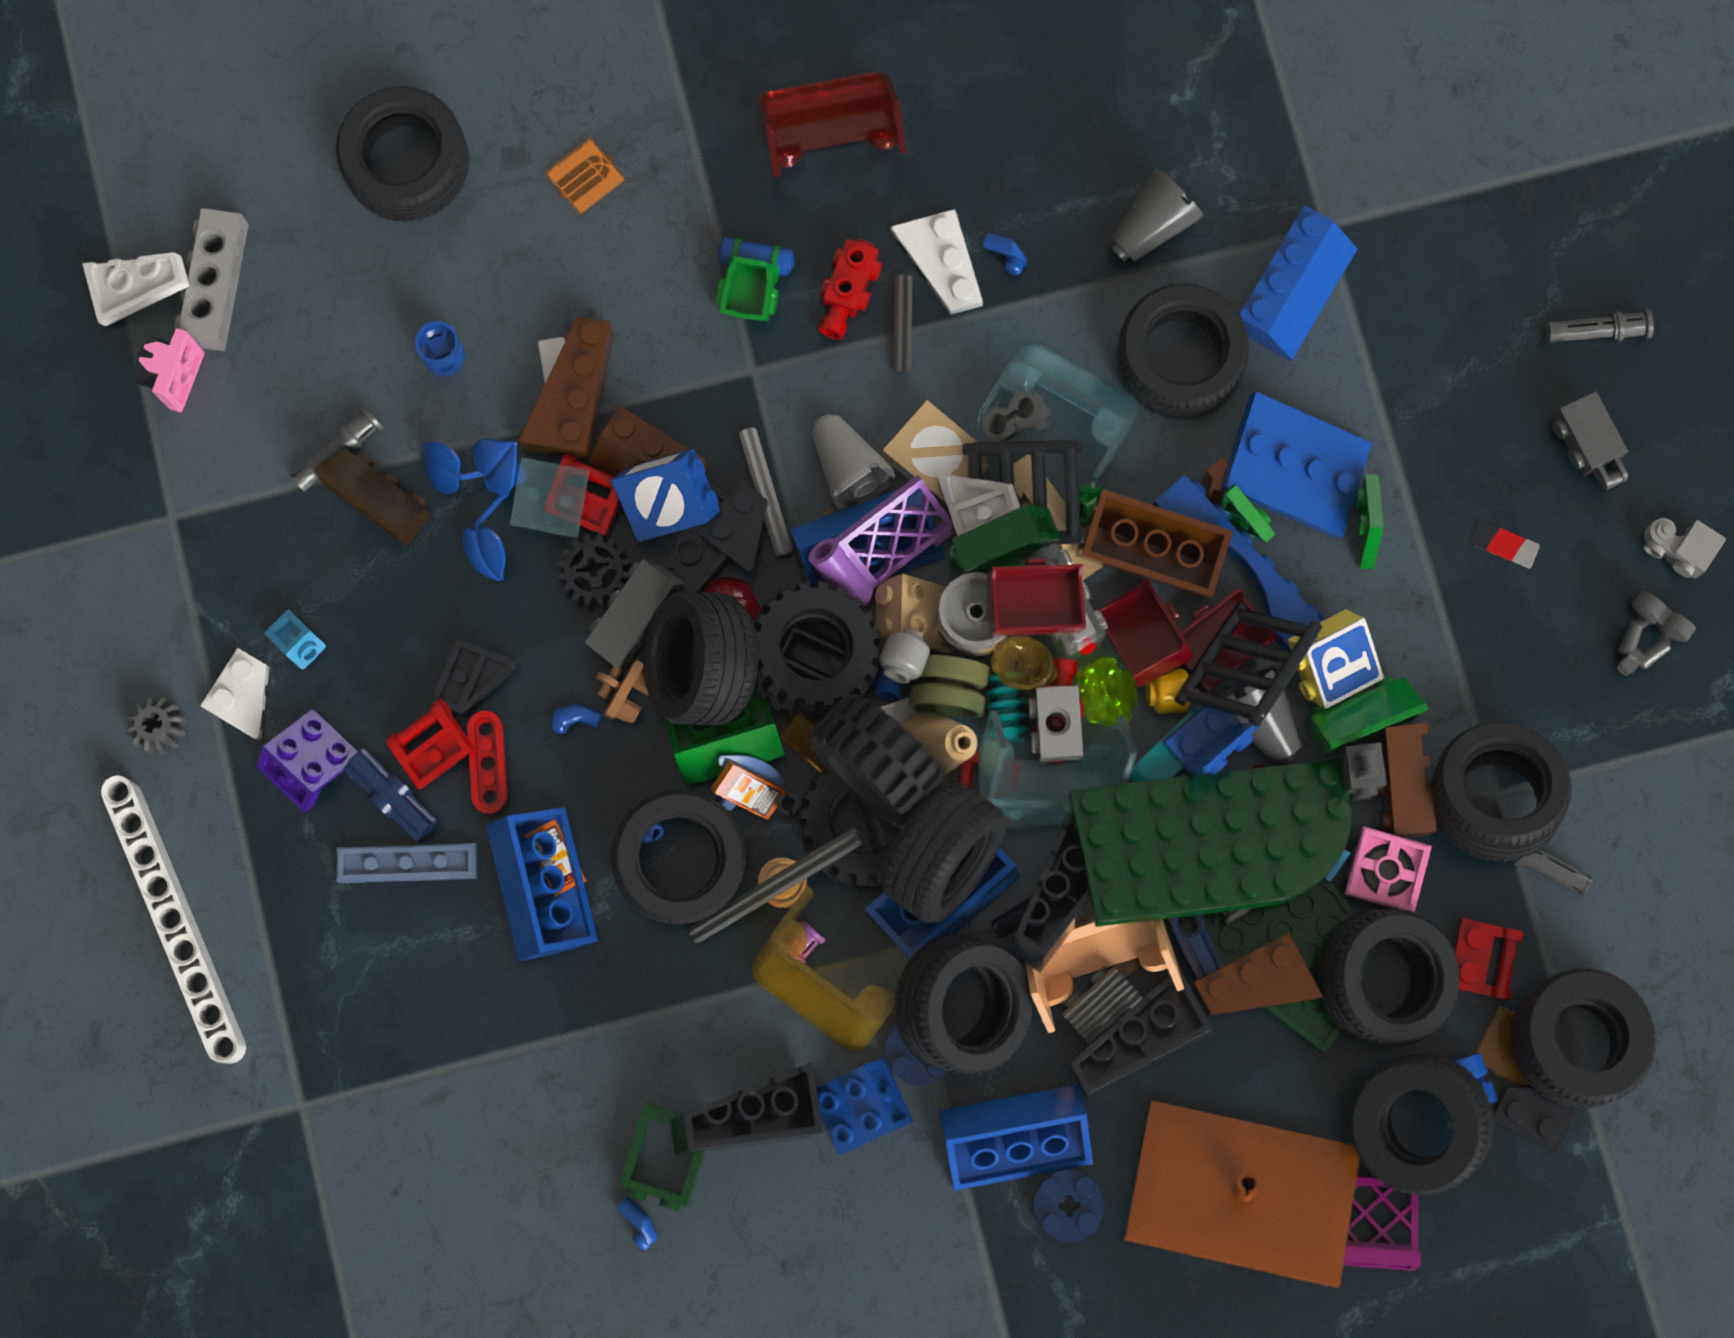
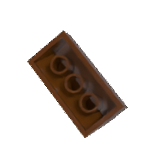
[1075,489,1233,598]

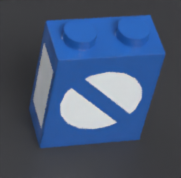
[611,448,720,542]

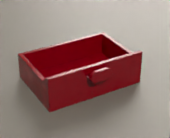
[987,559,1086,636]
[1097,578,1194,688]
[1181,588,1277,693]

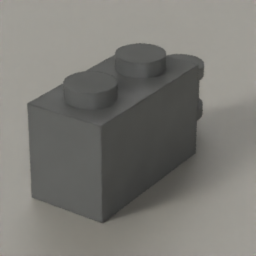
[1552,392,1628,490]
[1334,743,1387,802]

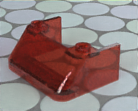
[758,72,907,177]

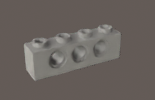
[174,208,249,352]

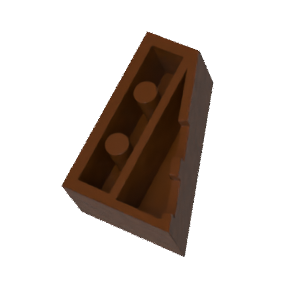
[1370,723,1437,838]
[1190,933,1323,1016]

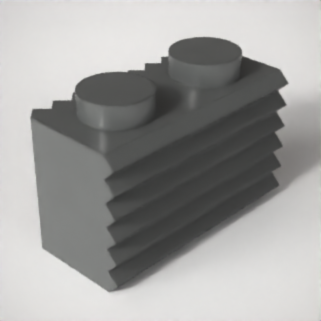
[1062,966,1143,1045]

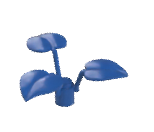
[421,438,525,581]

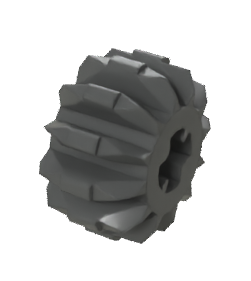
[126,696,186,755]

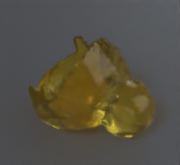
[991,635,1057,690]

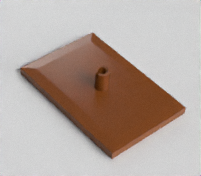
[1124,1100,1360,1288]

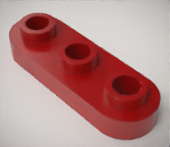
[467,711,508,815]

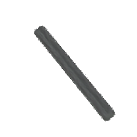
[688,828,864,943]

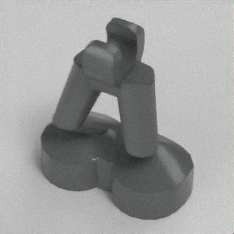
[982,391,1052,442]
[1616,591,1696,676]

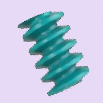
[986,669,1030,743]

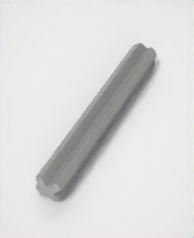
[739,427,792,557]

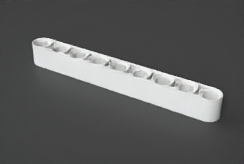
[101,775,246,1064]

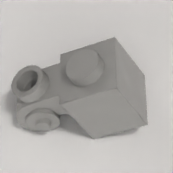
[1643,518,1726,579]

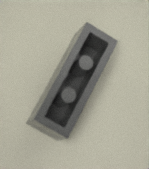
[585,559,686,668]

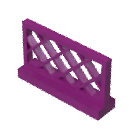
[1343,1177,1421,1271]

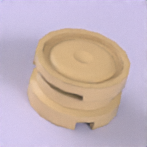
[758,858,807,908]

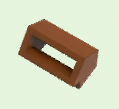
[1202,457,1228,502]

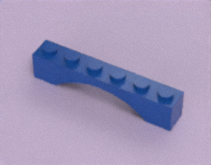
[1153,475,1324,652]

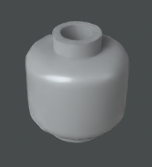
[879,629,930,684]

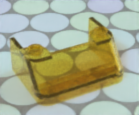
[752,886,895,1052]

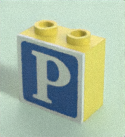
[1287,609,1384,709]

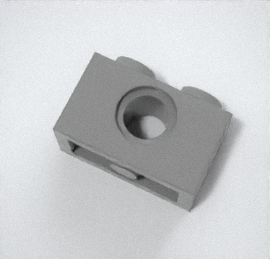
[1028,686,1083,762]

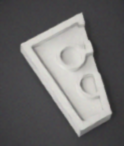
[891,209,983,315]
[82,252,189,326]

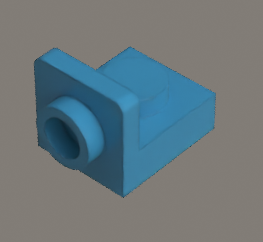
[264,609,326,669]

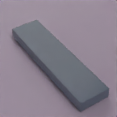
[336,843,477,883]

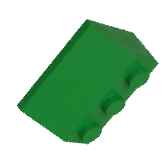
[1304,676,1428,759]
[665,686,785,786]

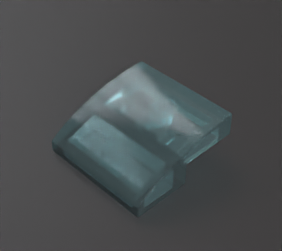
[510,457,589,538]

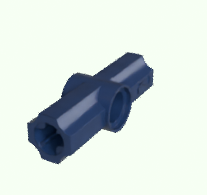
[343,748,438,842]
[1166,914,1224,980]

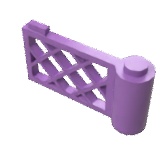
[808,475,954,608]

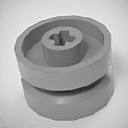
[936,572,1009,657]

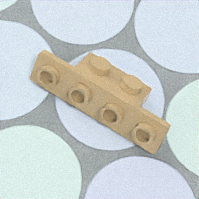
[1014,455,1104,581]

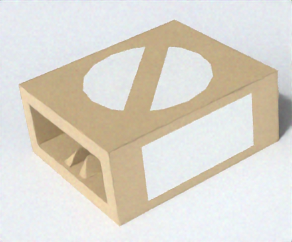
[883,400,990,510]

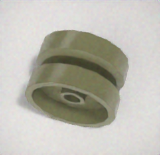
[908,655,990,718]

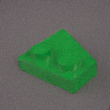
[1355,474,1384,569]
[1221,484,1275,543]

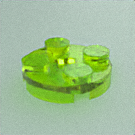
[1076,657,1138,727]

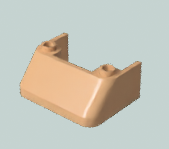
[1025,908,1184,1033]

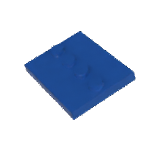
[1220,392,1372,538]

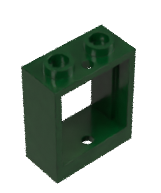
[952,505,1061,573]
[619,1102,706,1211]

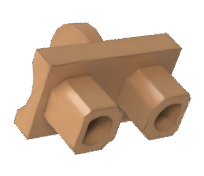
[595,660,649,724]

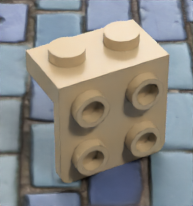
[874,574,953,654]

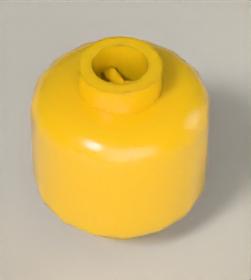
[1145,668,1198,714]

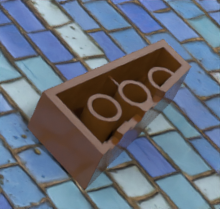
[519,316,614,462]

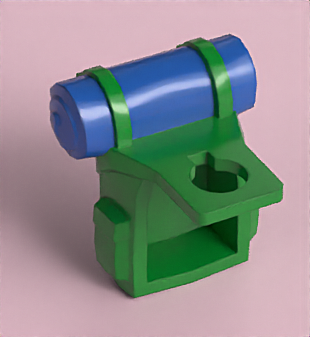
[716,237,795,321]

